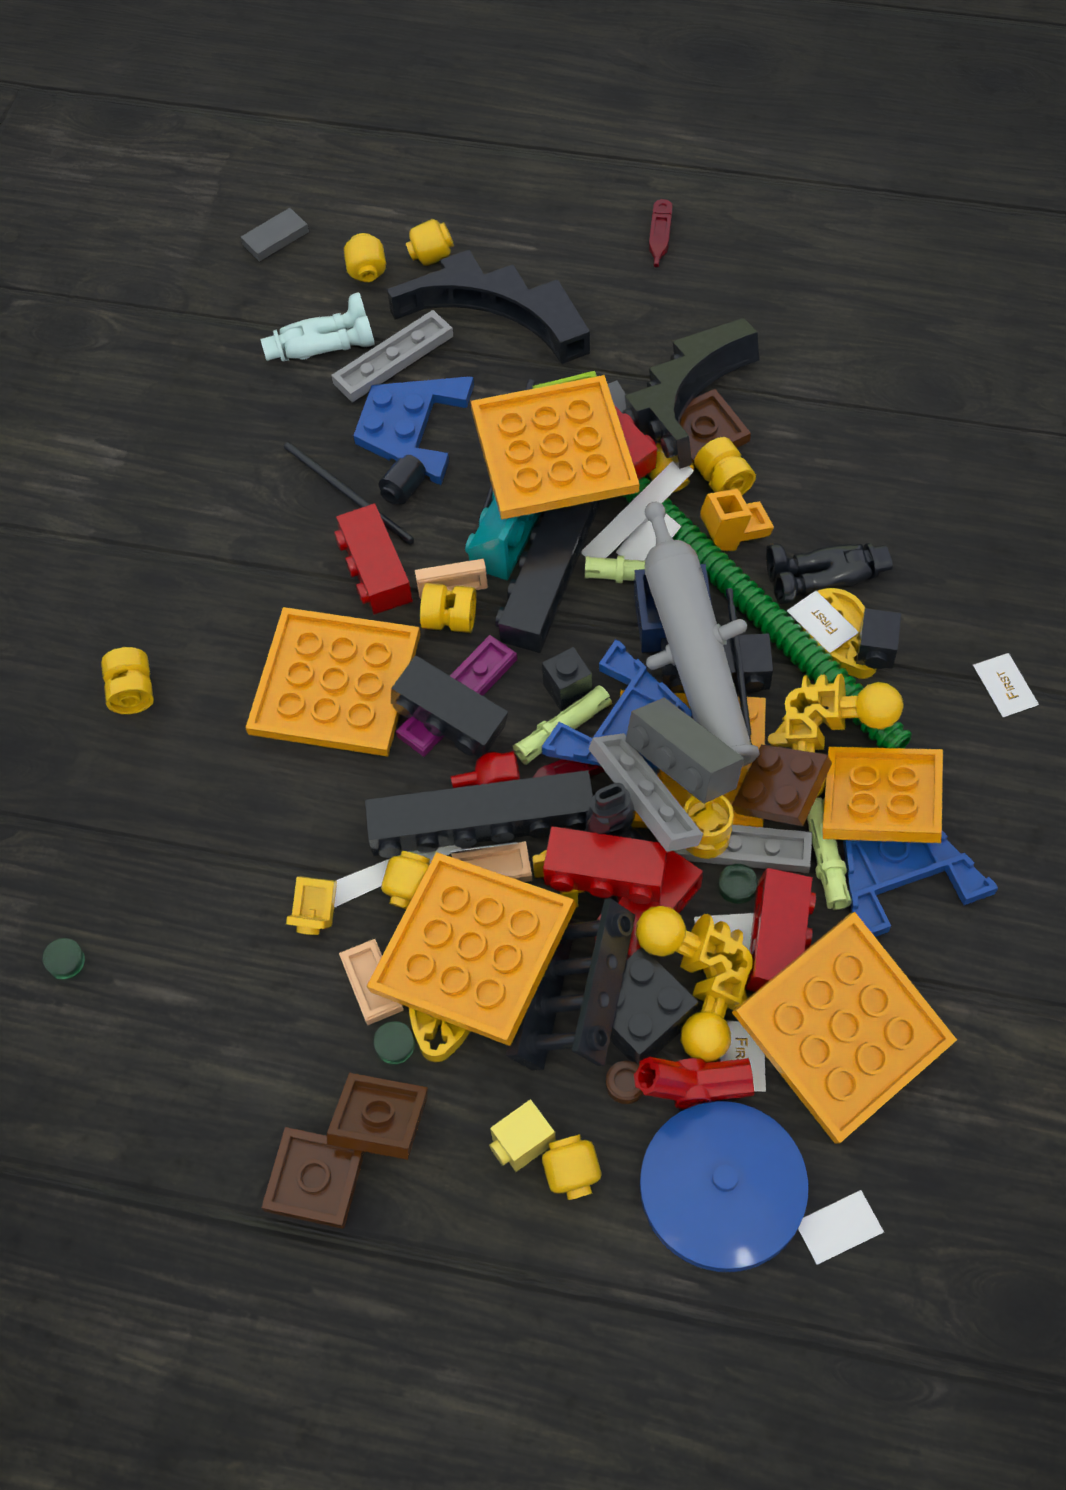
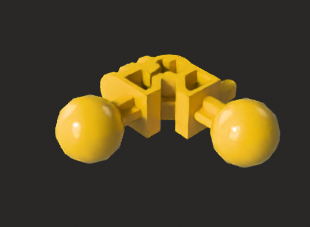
[768,673,903,798]
[635,906,753,1063]

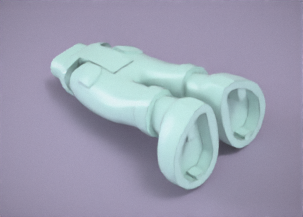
[260,292,375,361]

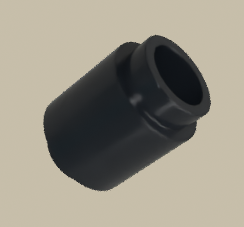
[378,455,426,504]

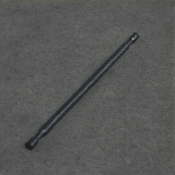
[726,588,753,745]

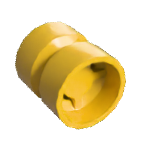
[694,437,756,495]
[420,583,476,633]
[101,647,154,714]
[684,795,734,859]

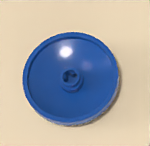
[640,1101,808,1272]

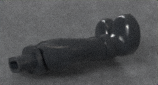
[766,543,893,604]
[585,783,645,840]

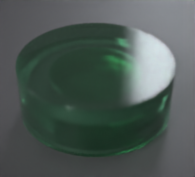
[718,864,758,904]
[43,938,85,979]
[374,1021,415,1064]

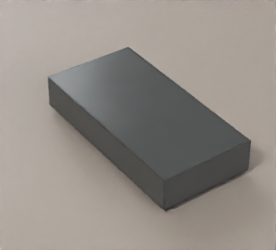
[240,208,309,262]

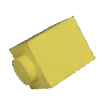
[489,1099,556,1172]

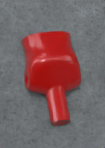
[451,751,520,788]

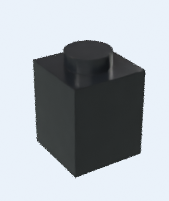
[856,608,901,669]
[542,647,592,711]

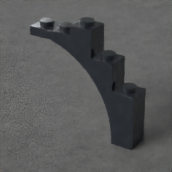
[387,250,590,364]
[622,318,760,469]

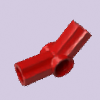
[634,1057,754,1109]

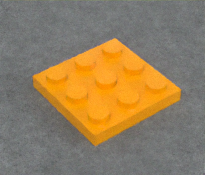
[822,747,943,843]

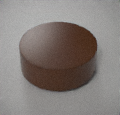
[606,1061,644,1104]

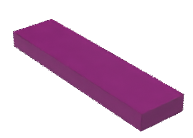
[396,635,517,757]

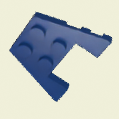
[353,377,474,485]
[542,639,693,775]
[843,831,998,937]

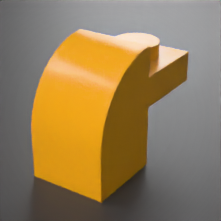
[700,488,774,551]

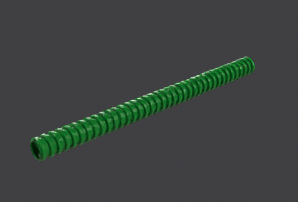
[623,476,912,748]

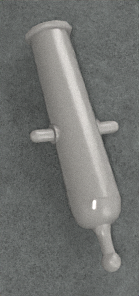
[644,502,760,767]

